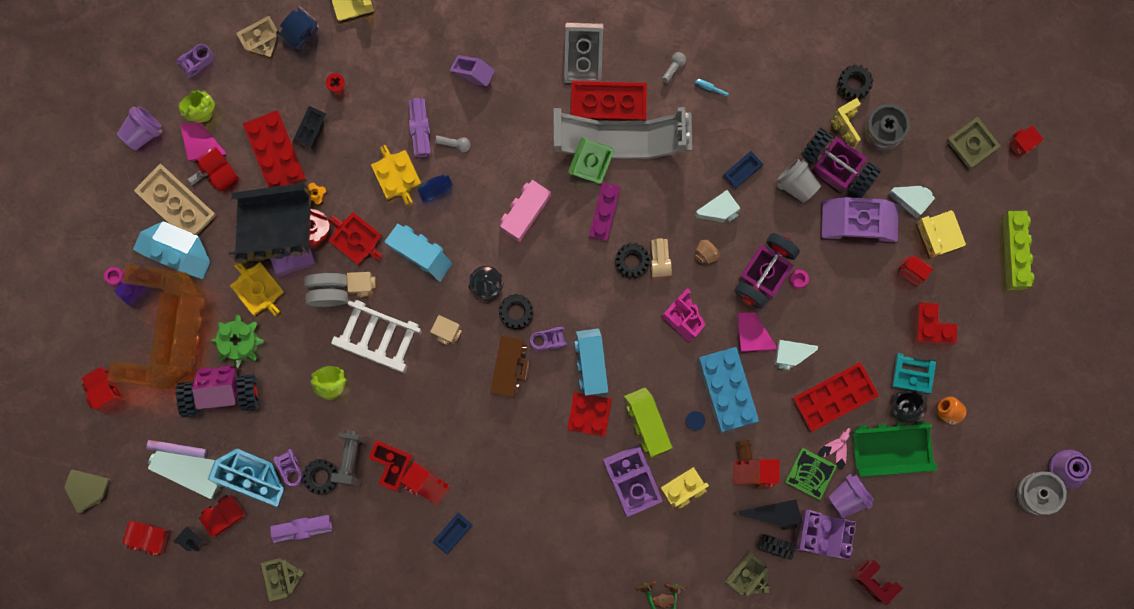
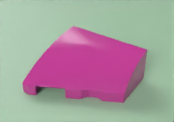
[180,123,227,162]
[661,288,705,342]
[736,313,777,352]

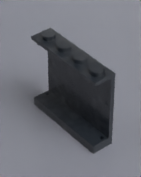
[228,183,311,264]

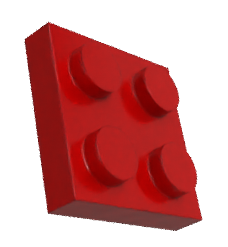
[567,392,612,437]

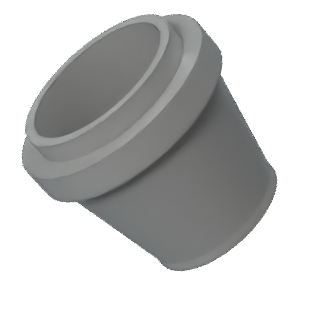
[777,159,821,203]

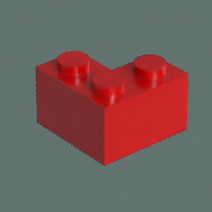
[913,302,957,346]
[81,366,125,413]
[368,440,414,492]

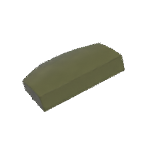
[64,470,110,515]
[725,551,770,596]
[260,558,304,602]

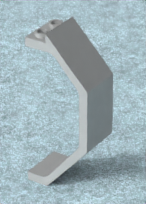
[554,107,692,159]

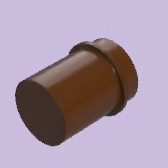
[736,440,753,461]

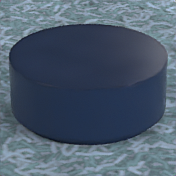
[686,411,705,431]

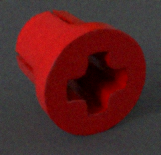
[326,73,345,95]

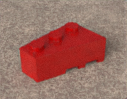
[733,459,780,489]

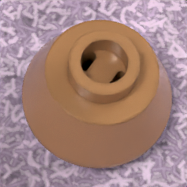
[695,240,720,264]

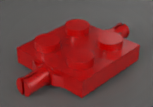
[328,212,383,265]

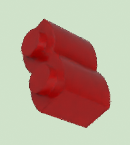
[196,146,239,191]
[898,255,933,287]
[199,495,246,538]
[122,520,170,556]

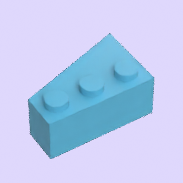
[385,223,453,282]
[574,328,608,395]

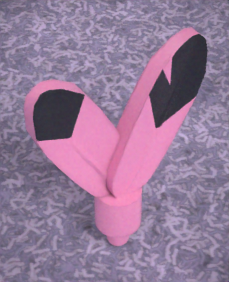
[817,428,851,470]

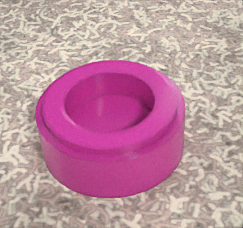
[104,267,125,287]
[789,269,809,289]

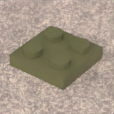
[947,117,1001,169]

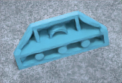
[133,221,211,279]
[208,449,284,507]

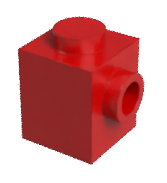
[1010,125,1044,157]

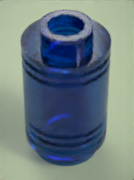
[417,173,453,202]

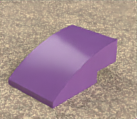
[602,445,663,517]

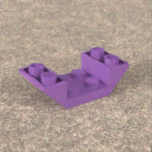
[821,197,899,242]
[796,510,856,560]

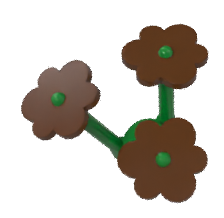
[635,580,686,609]

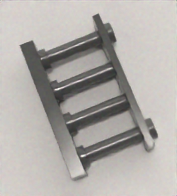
[331,430,368,487]

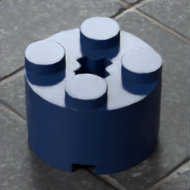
[276,6,319,51]

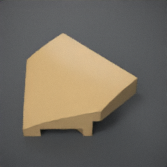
[236,16,277,57]

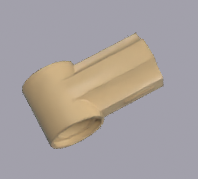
[651,238,672,277]

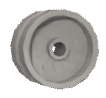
[304,273,348,307]
[1016,472,1067,515]

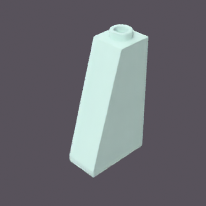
[148,451,221,500]

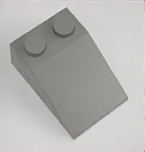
[564,23,603,83]

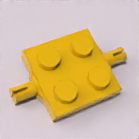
[371,145,421,206]
[230,262,285,316]

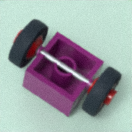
[734,233,800,309]

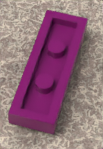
[589,182,621,242]

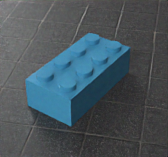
[697,347,759,433]

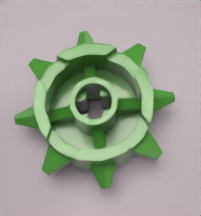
[211,315,264,368]

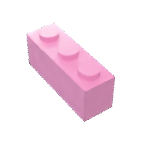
[499,180,551,242]

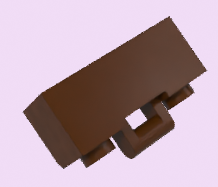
[490,336,530,398]

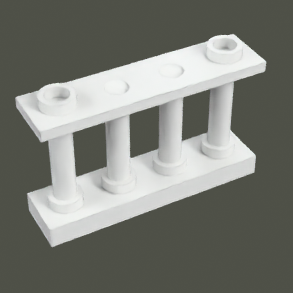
[331,300,422,374]

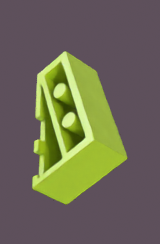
[624,388,672,457]

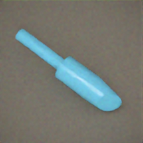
[694,79,729,97]

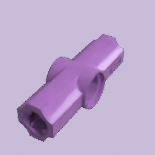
[409,98,431,157]
[271,515,332,543]

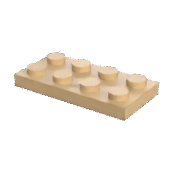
[134,163,216,235]

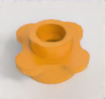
[308,183,326,204]

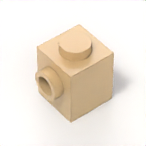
[347,272,376,297]
[430,315,462,345]

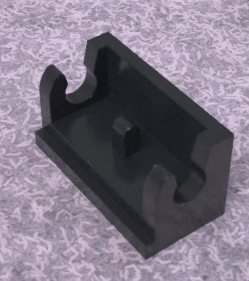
[292,106,326,149]
[173,526,211,551]

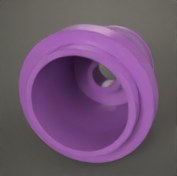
[117,106,162,150]
[1049,450,1091,489]
[828,474,874,518]

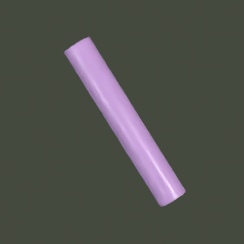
[147,440,207,459]

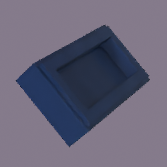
[723,151,764,190]
[433,512,473,555]

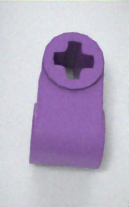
[176,44,214,78]
[530,327,568,351]
[273,449,304,488]

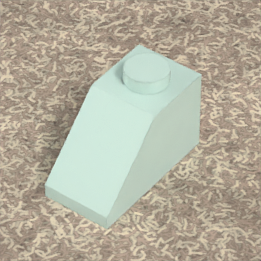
[888,186,935,218]
[695,190,740,223]
[774,340,818,370]

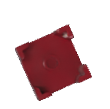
[851,560,903,606]

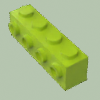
[1002,211,1034,290]

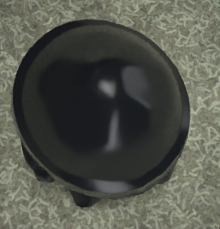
[468,266,504,303]
[892,390,927,422]

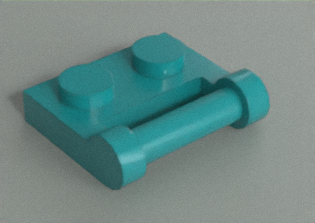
[892,353,936,394]

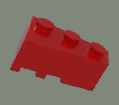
[400,462,451,506]

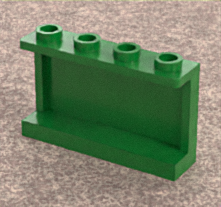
[851,421,937,477]

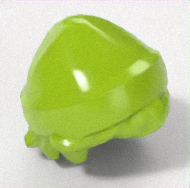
[179,90,215,123]
[310,366,347,400]

